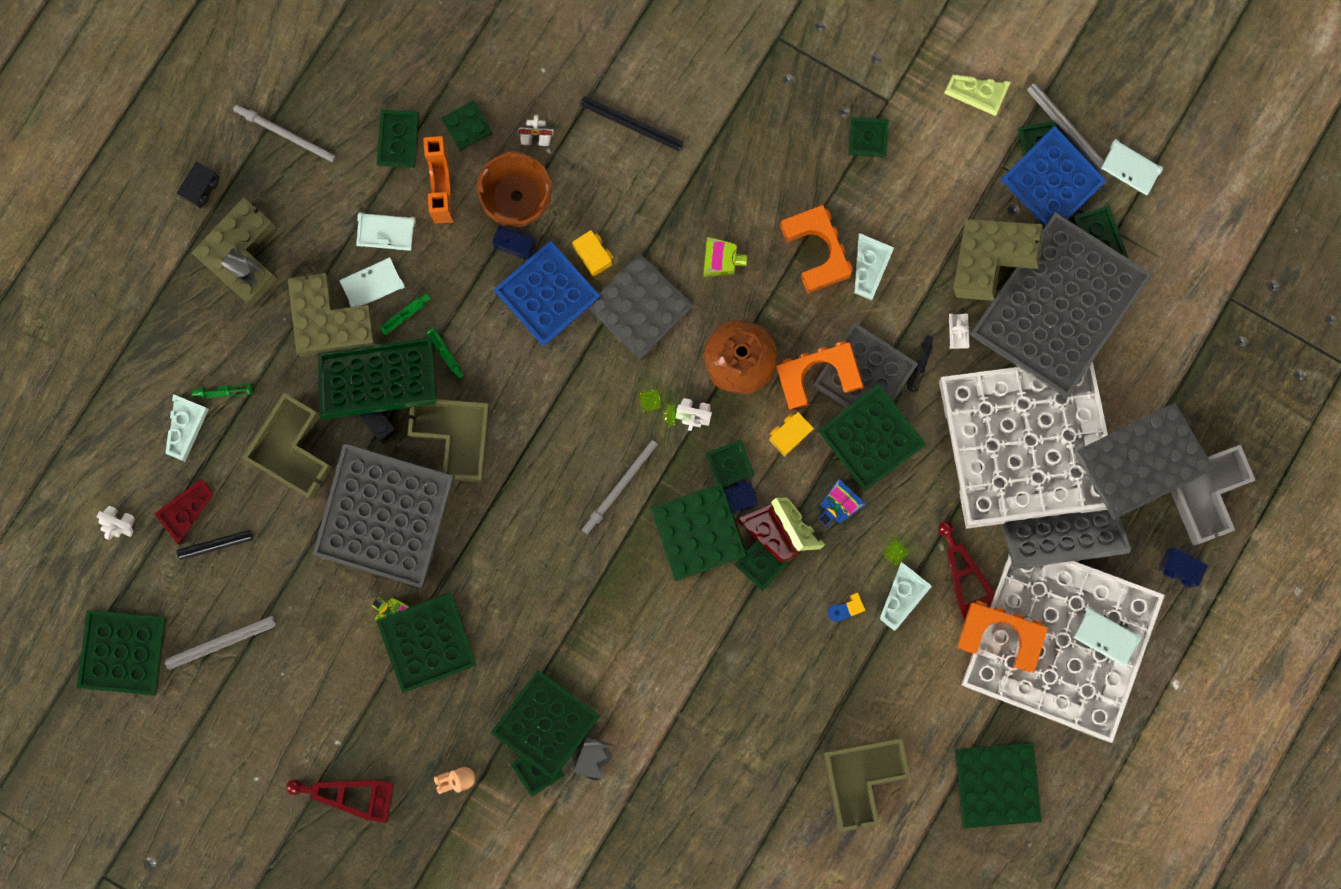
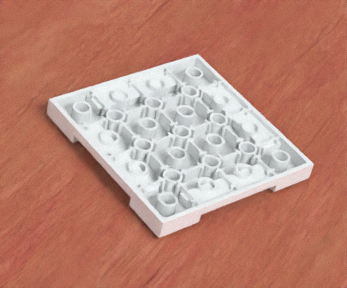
[939,362,1108,529]
[961,555,1164,743]

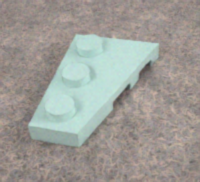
[854,233,894,300]
[165,394,209,462]
[880,562,932,631]

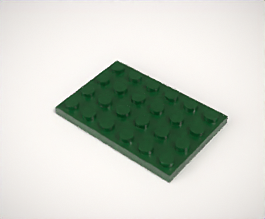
[318,337,437,420]

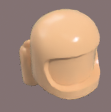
[434,767,476,794]

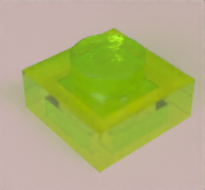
[639,389,662,413]
[663,405,675,427]
[882,539,909,567]

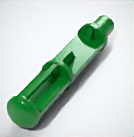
[380,293,430,335]
[426,328,464,380]
[192,384,253,398]

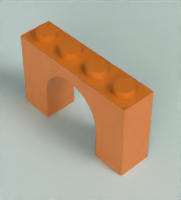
[423,136,453,224]
[780,205,853,294]
[776,341,865,411]
[956,601,1048,674]

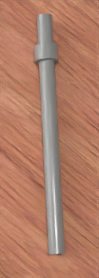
[233,104,336,162]
[581,440,658,535]

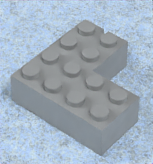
[1171,445,1256,546]

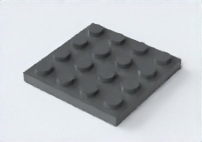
[588,253,694,360]
[813,322,918,408]

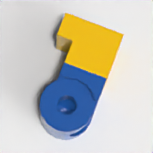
[827,593,865,622]

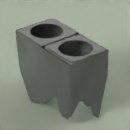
[221,248,262,289]
[573,736,616,784]

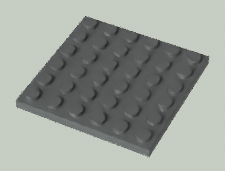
[313,443,455,588]

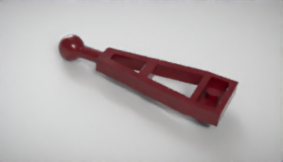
[938,521,995,622]
[286,779,394,823]

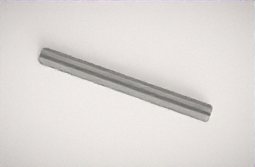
[1027,83,1104,172]
[165,616,276,670]

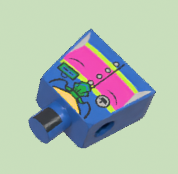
[818,479,865,526]

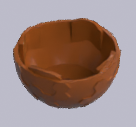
[476,151,553,227]
[703,320,778,394]

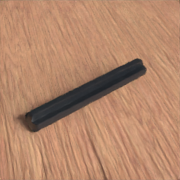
[177,530,253,560]

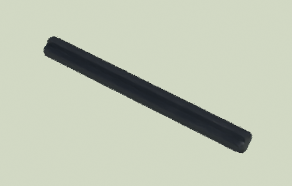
[580,96,684,151]

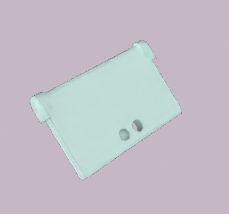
[1101,139,1163,195]
[356,212,416,251]
[340,257,405,307]
[1074,607,1142,666]

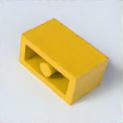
[572,230,613,277]
[769,412,814,457]

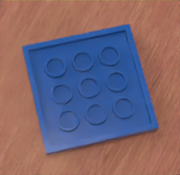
[1000,126,1106,226]
[493,241,601,347]

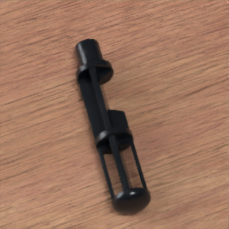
[907,335,934,392]

